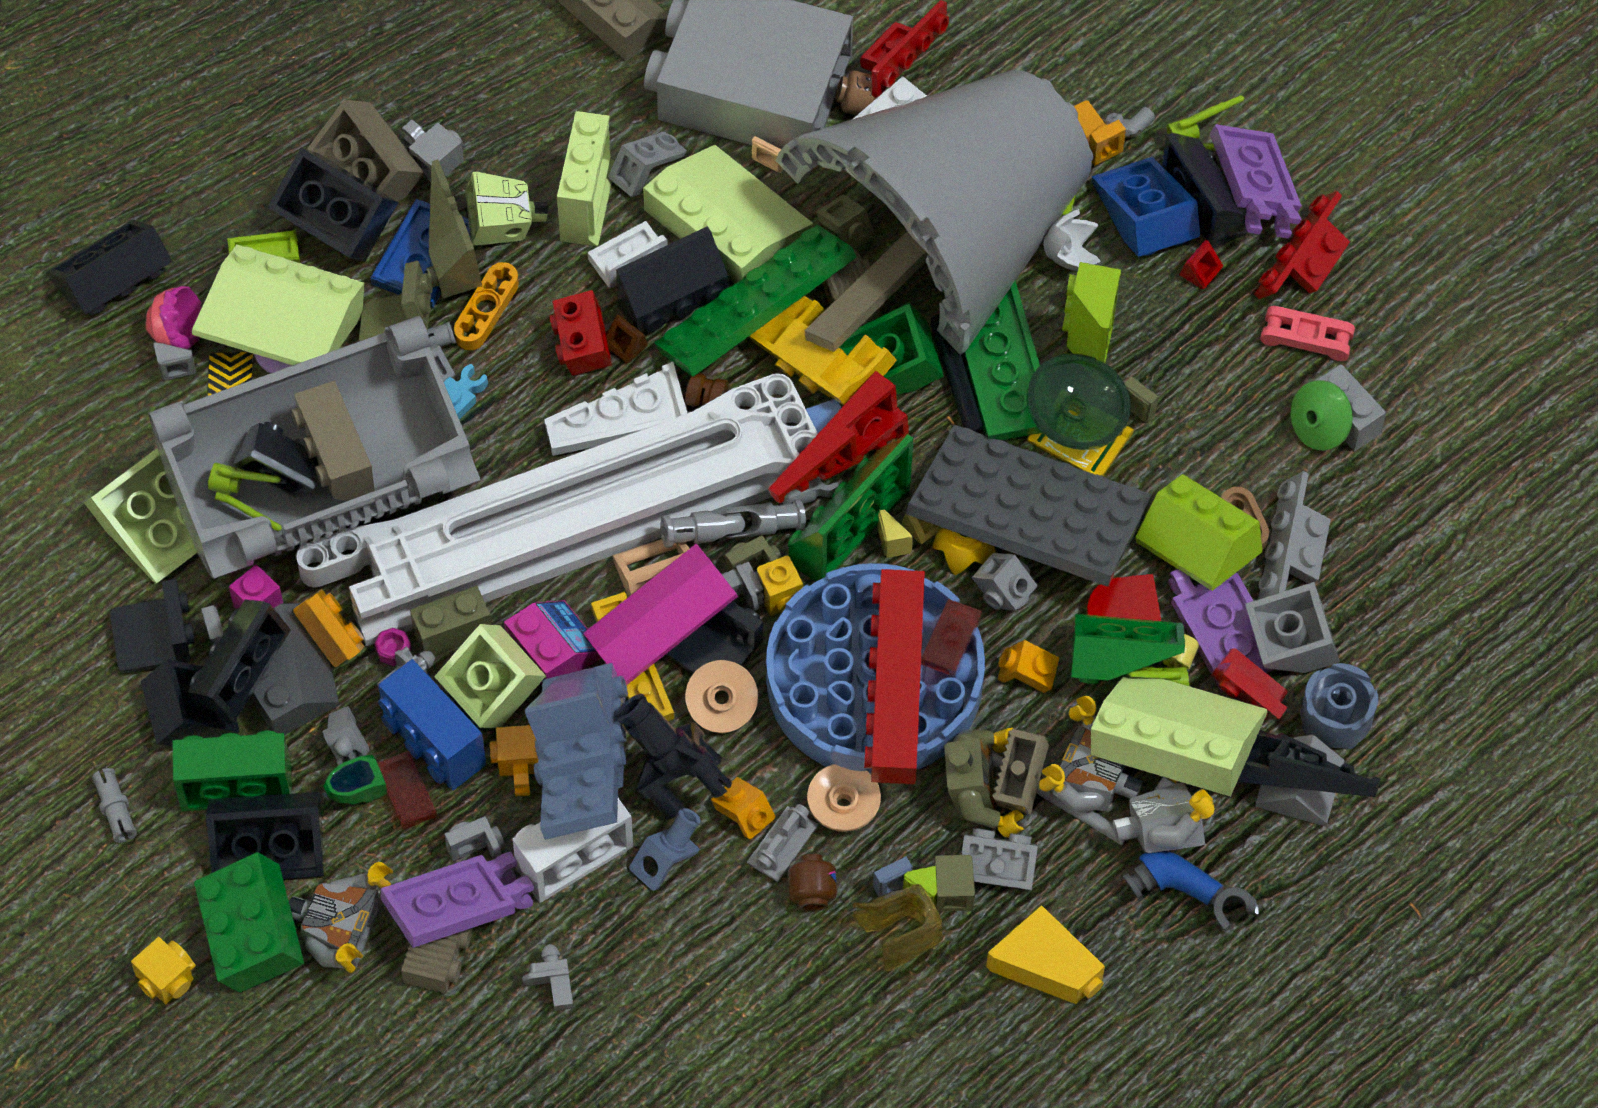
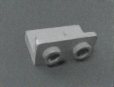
[962,828,1038,890]

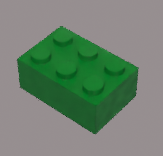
[173,731,292,812]
[194,852,304,993]

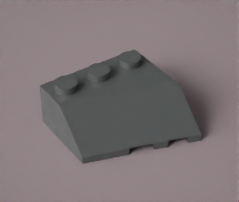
[218,603,339,735]

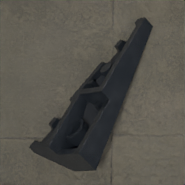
[1237,728,1380,797]

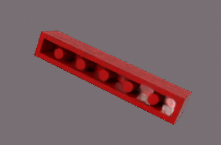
[864,569,925,784]

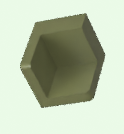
[934,855,975,912]

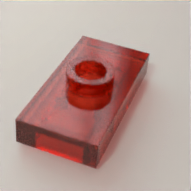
[921,599,982,677]

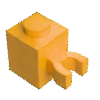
[490,725,539,797]

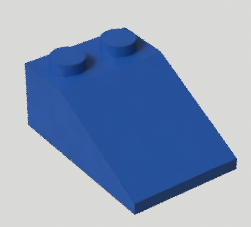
[1091,157,1200,257]

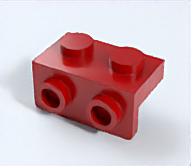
[1211,648,1287,720]

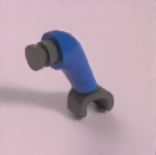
[1122,851,1258,933]

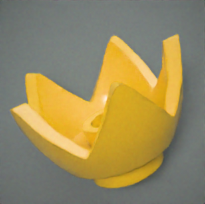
[932,527,995,575]

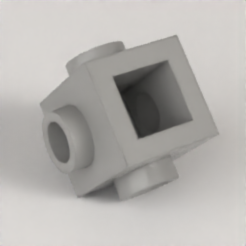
[972,553,1038,611]

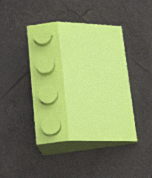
[643,145,813,284]
[192,244,364,365]
[84,448,197,584]
[1091,673,1267,797]

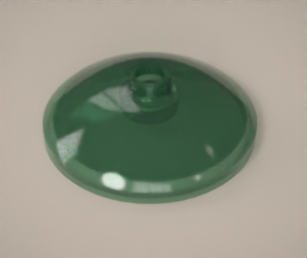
[1026,354,1131,450]

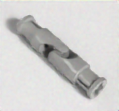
[660,499,806,548]

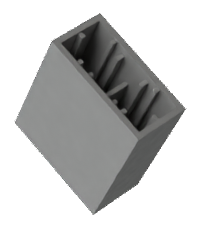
[644,0,853,149]

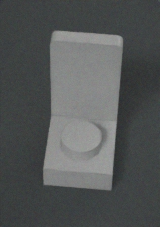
[608,132,687,197]

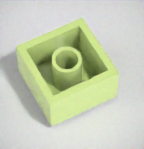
[434,624,546,728]

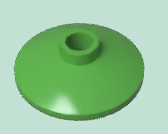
[1291,380,1353,451]

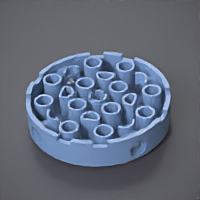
[766,563,985,773]

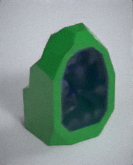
[323,755,388,805]

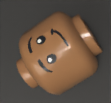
[835,71,886,116]

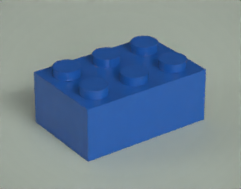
[378,659,486,791]

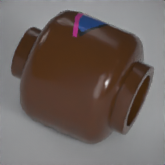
[788,854,837,911]

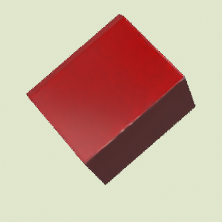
[1179,240,1224,289]

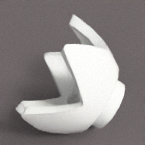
[1044,209,1100,271]

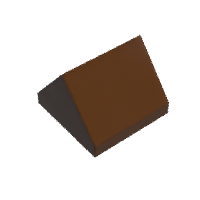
[606,315,648,363]

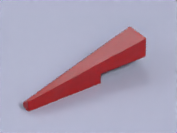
[768,371,909,503]

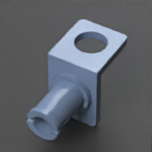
[629,808,701,891]

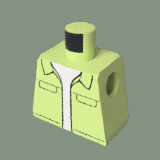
[465,172,548,245]

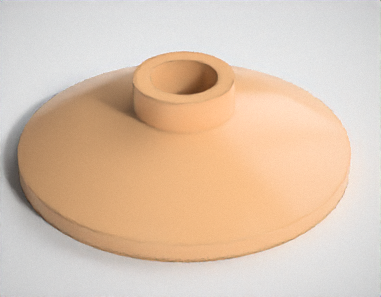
[685,660,758,733]
[807,764,881,832]

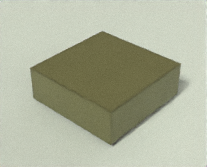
[1120,377,1159,423]

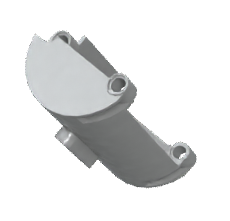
[148,316,481,579]

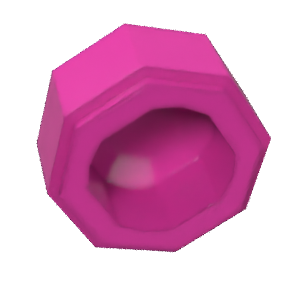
[375,628,412,666]

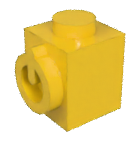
[131,936,196,1005]

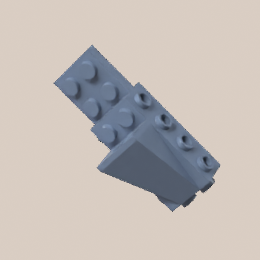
[525,663,628,840]

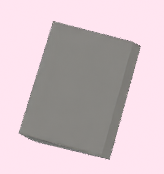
[1255,735,1345,827]

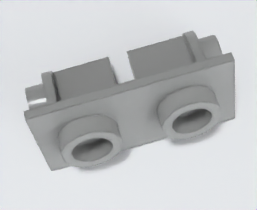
[747,804,818,882]

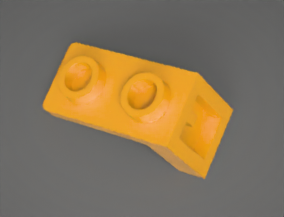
[1074,100,1126,166]

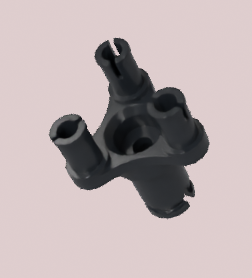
[616,694,732,820]

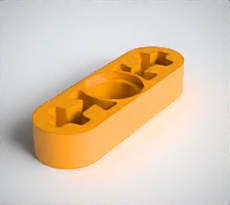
[454,262,519,350]

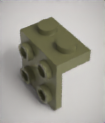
[359,261,433,342]

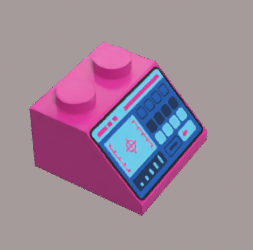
[504,600,602,686]

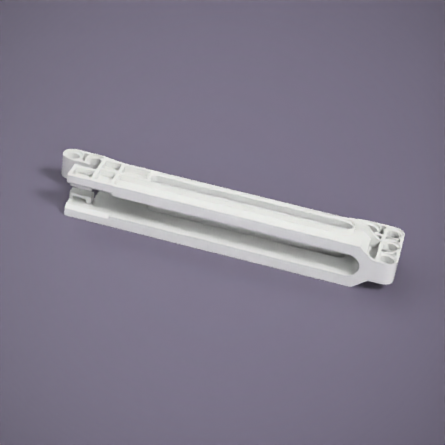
[296,374,818,646]

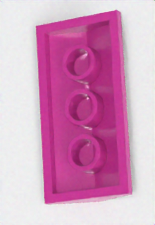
[583,544,738,685]

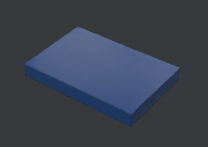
[370,199,471,308]

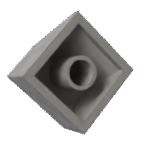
[1245,582,1340,673]

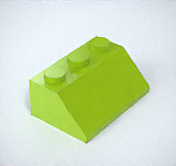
[1062,262,1121,383]
[1135,474,1262,591]

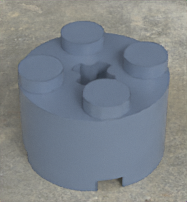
[1300,663,1378,749]

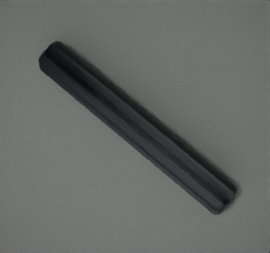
[930,314,984,433]

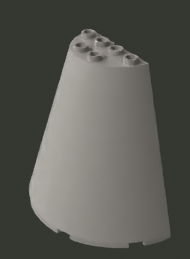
[775,70,1093,355]

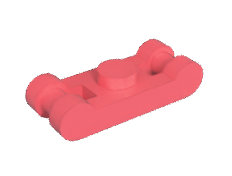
[1260,306,1355,361]

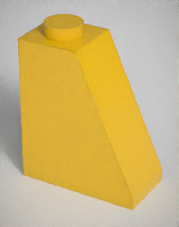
[986,905,1105,1004]

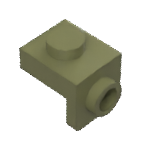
[725,535,782,572]

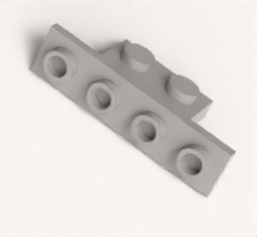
[1258,471,1331,600]

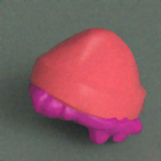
[146,286,202,349]

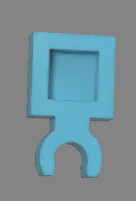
[444,364,488,419]

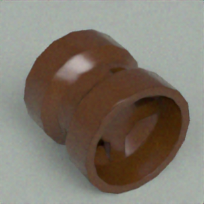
[685,373,729,408]

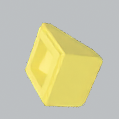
[877,510,913,558]

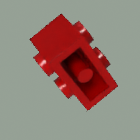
[550,290,612,376]

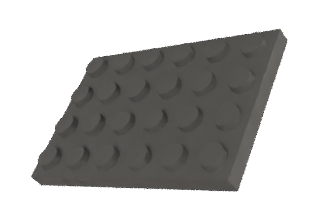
[906,425,1152,587]

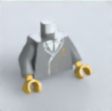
[1113,777,1215,853]

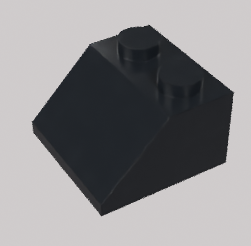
[233,422,319,498]
[141,660,240,747]

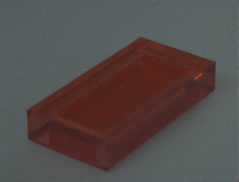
[377,751,437,830]

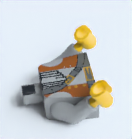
[1039,696,1143,812]
[289,862,393,973]

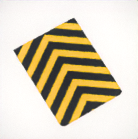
[208,352,253,396]

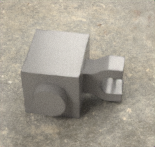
[402,119,464,182]

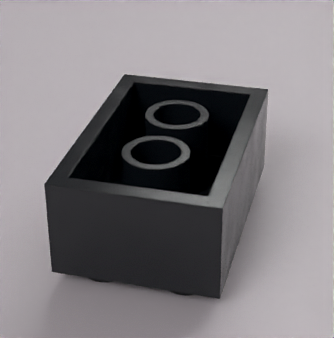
[268,148,398,262]

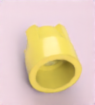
[1162,634,1199,669]

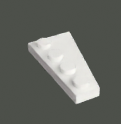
[544,362,687,456]

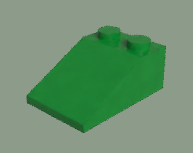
[833,303,944,406]
[1071,614,1185,684]

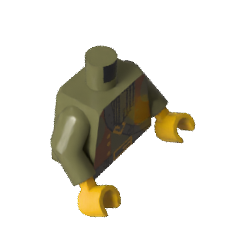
[944,728,1024,837]

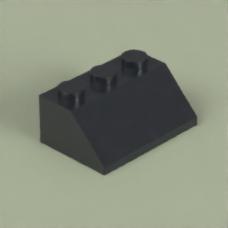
[1162,133,1247,249]
[46,219,173,315]
[616,226,728,334]
[188,599,291,722]
[206,792,324,879]

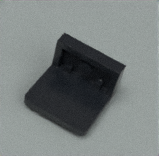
[110,579,195,674]
[665,601,763,675]

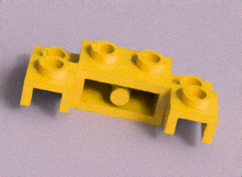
[749,296,897,405]

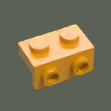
[293,589,364,667]

